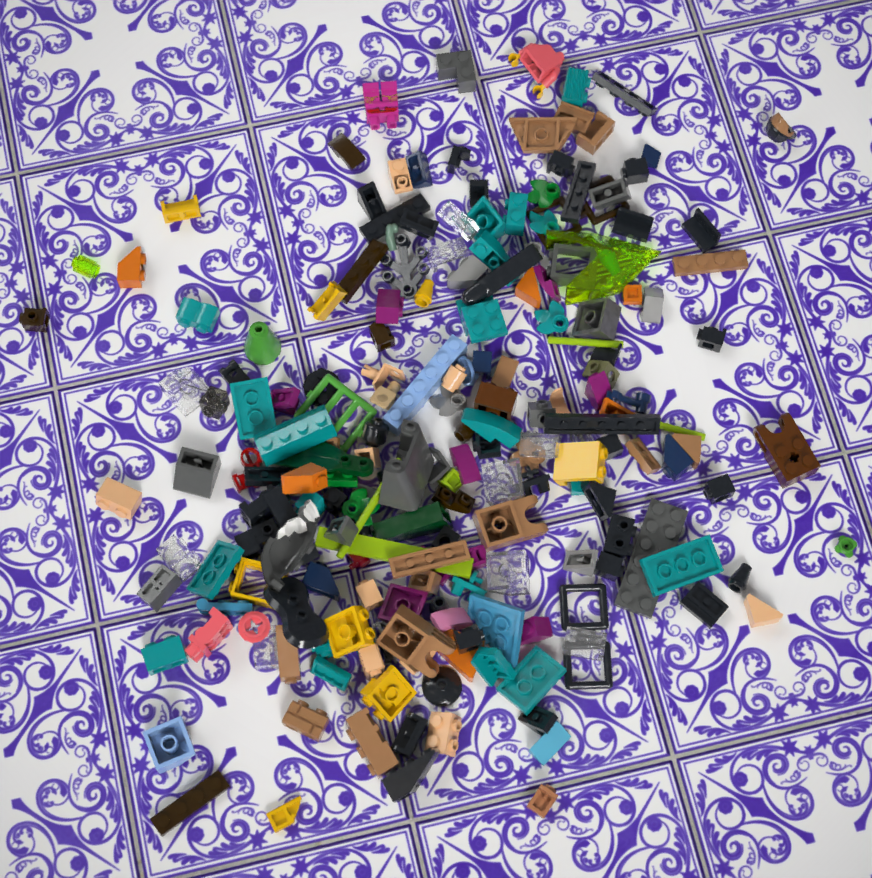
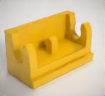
[160,194,201,224]
[307,281,347,321]

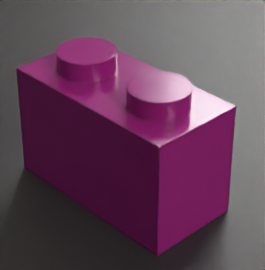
[376,289,404,324]

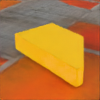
[266,796,302,833]

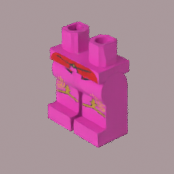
[362,81,399,130]

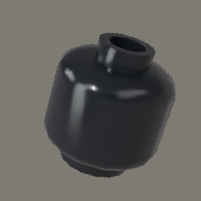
[362,418,389,448]

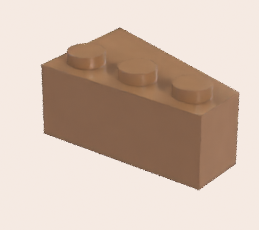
[345,707,399,779]

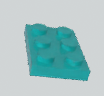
[230,377,276,440]
[186,540,245,600]
[496,645,567,715]

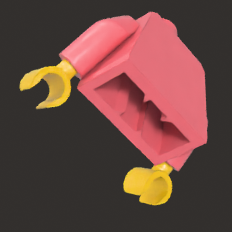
[508,43,564,99]

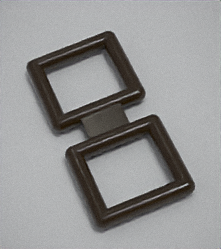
[526,175,630,247]

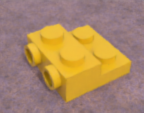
[323,605,375,658]
[360,665,417,723]

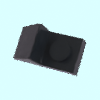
[518,706,558,736]

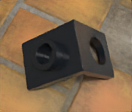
[590,343,622,366]

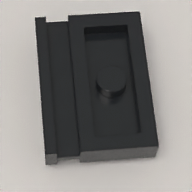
[679,581,729,629]

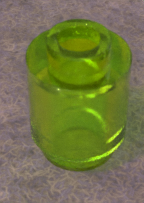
[71,254,101,279]

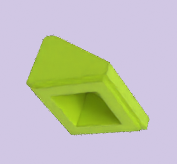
[437,467,462,493]

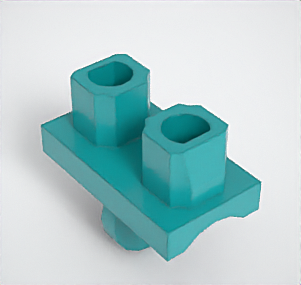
[451,569,488,601]

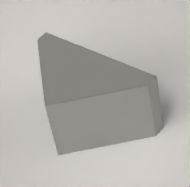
[641,287,664,324]
[563,549,599,577]

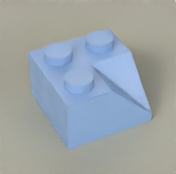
[142,716,196,774]

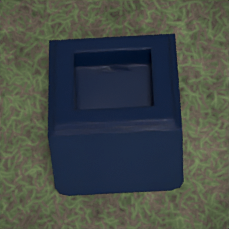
[641,144,661,169]

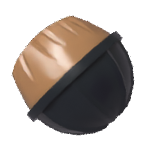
[766,112,796,143]

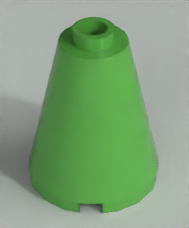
[244,321,281,365]

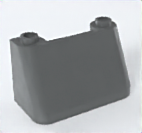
[379,419,434,512]

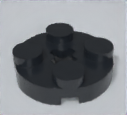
[303,368,340,406]

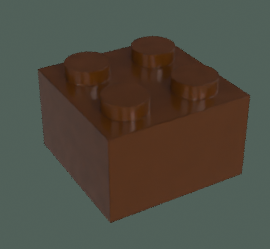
[474,381,518,421]

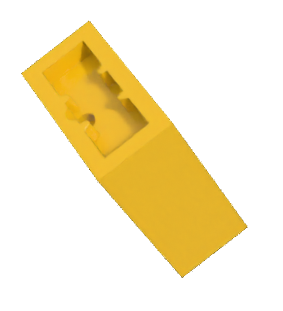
[229,557,289,609]

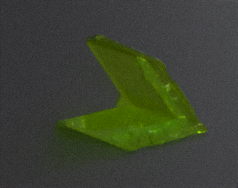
[545,230,661,306]

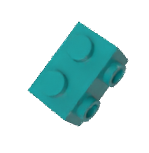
[471,646,517,687]

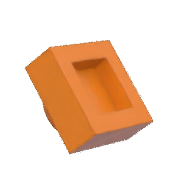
[622,285,642,305]

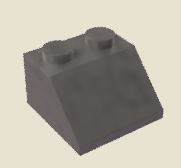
[572,297,622,340]

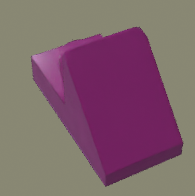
[271,387,300,415]

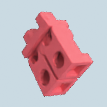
[184,607,234,663]

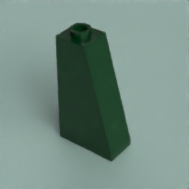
[372,501,453,542]

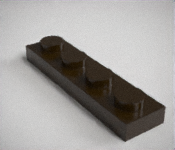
[339,239,389,304]
[150,770,231,837]

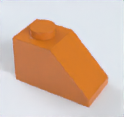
[281,463,328,494]

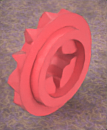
[238,611,271,643]

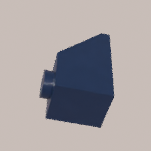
[662,433,694,481]
[302,561,340,602]

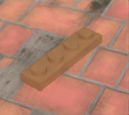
[672,249,748,277]
[388,539,471,579]

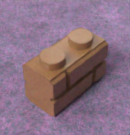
[282,700,330,742]

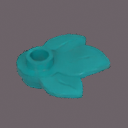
[529,209,560,238]
[534,300,569,334]

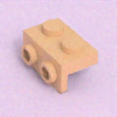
[424,711,462,757]

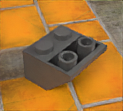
[173,447,222,499]

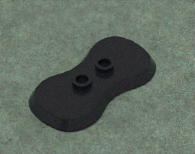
[263,577,329,649]

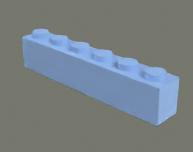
[382,334,468,436]

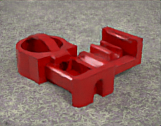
[232,448,262,493]

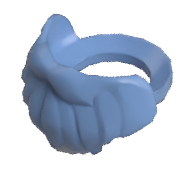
[456,356,479,386]

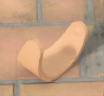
[549,387,570,413]

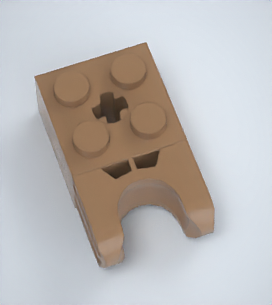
[472,495,549,552]
[375,604,457,678]

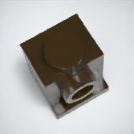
[19,308,50,333]
[369,321,395,352]

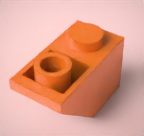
[117,246,146,288]

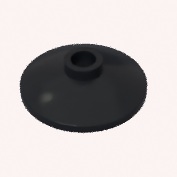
[422,666,462,707]

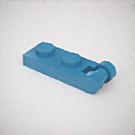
[196,598,254,616]

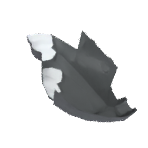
[261,499,320,594]

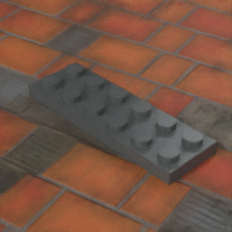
[613,498,688,619]

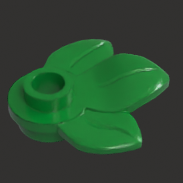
[528,180,561,208]
[342,488,381,526]

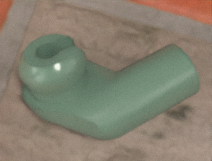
[385,223,399,251]

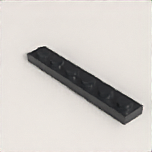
[543,413,661,435]

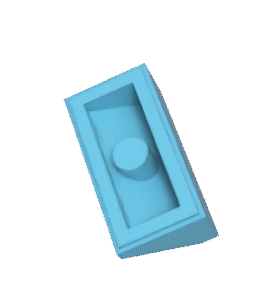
[529,721,571,766]

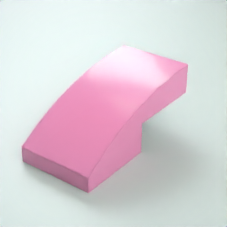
[430,607,473,632]

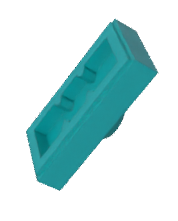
[310,655,352,692]

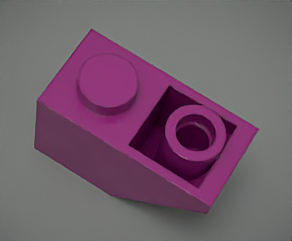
[584,371,613,412]
[520,616,553,646]

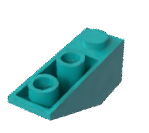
[469,229,519,287]

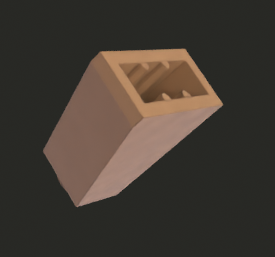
[275,625,301,684]

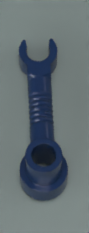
[606,390,651,414]

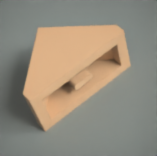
[744,593,784,628]

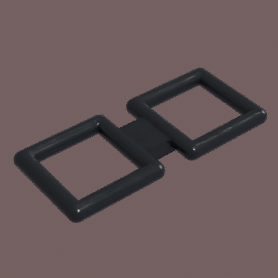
[559,583,613,690]

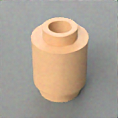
[441,363,468,393]

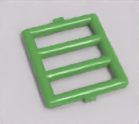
[294,374,377,453]

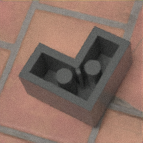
[436,50,476,94]

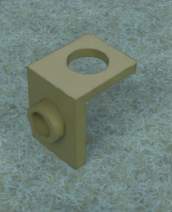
[582,360,620,389]

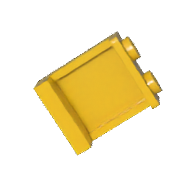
[553,441,608,486]

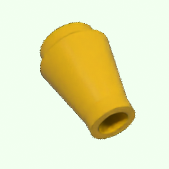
[414,279,434,308]

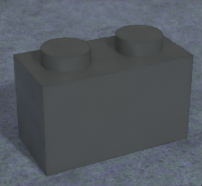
[588,178,632,211]

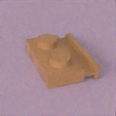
[554,101,595,136]

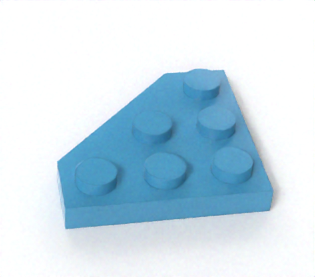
[467,593,525,668]

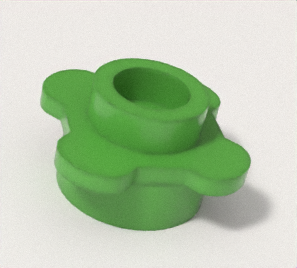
[834,535,857,558]

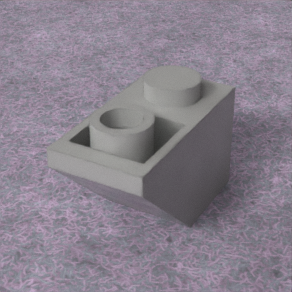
[447,254,489,289]

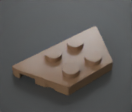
[509,117,578,154]

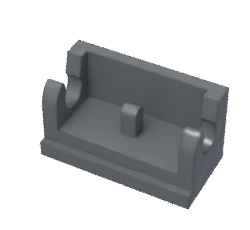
[136,564,183,612]

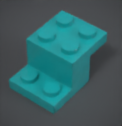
[455,295,508,344]

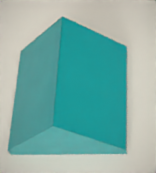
[461,196,506,240]

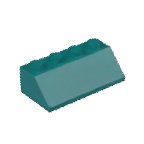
[254,405,338,467]

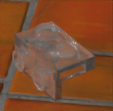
[519,431,561,458]

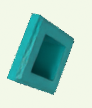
[570,481,589,496]

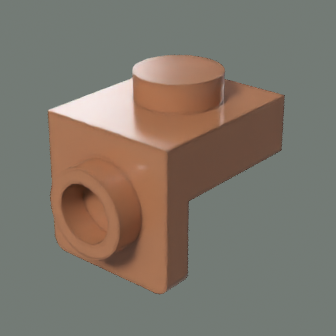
[527,784,558,819]

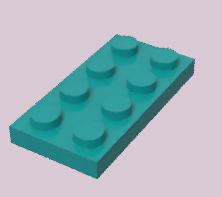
[639,534,724,597]

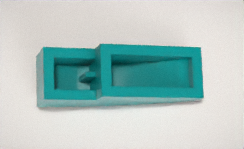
[461,408,522,449]

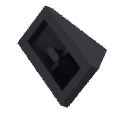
[357,181,387,221]
[581,482,617,521]

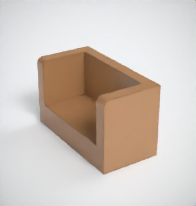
[576,111,615,155]

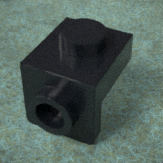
[472,433,502,459]

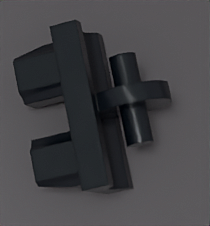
[513,466,551,498]

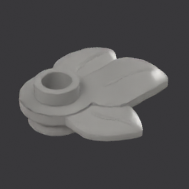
[429,385,467,417]

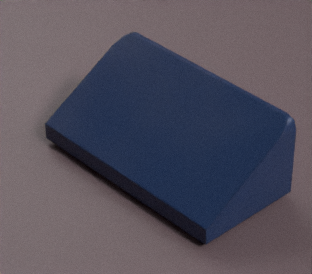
[405,150,433,189]

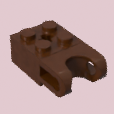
[753,412,821,489]

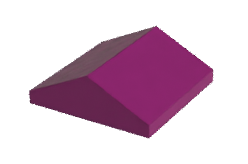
[377,583,428,624]

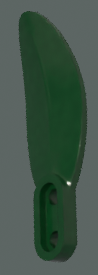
[274,442,374,477]

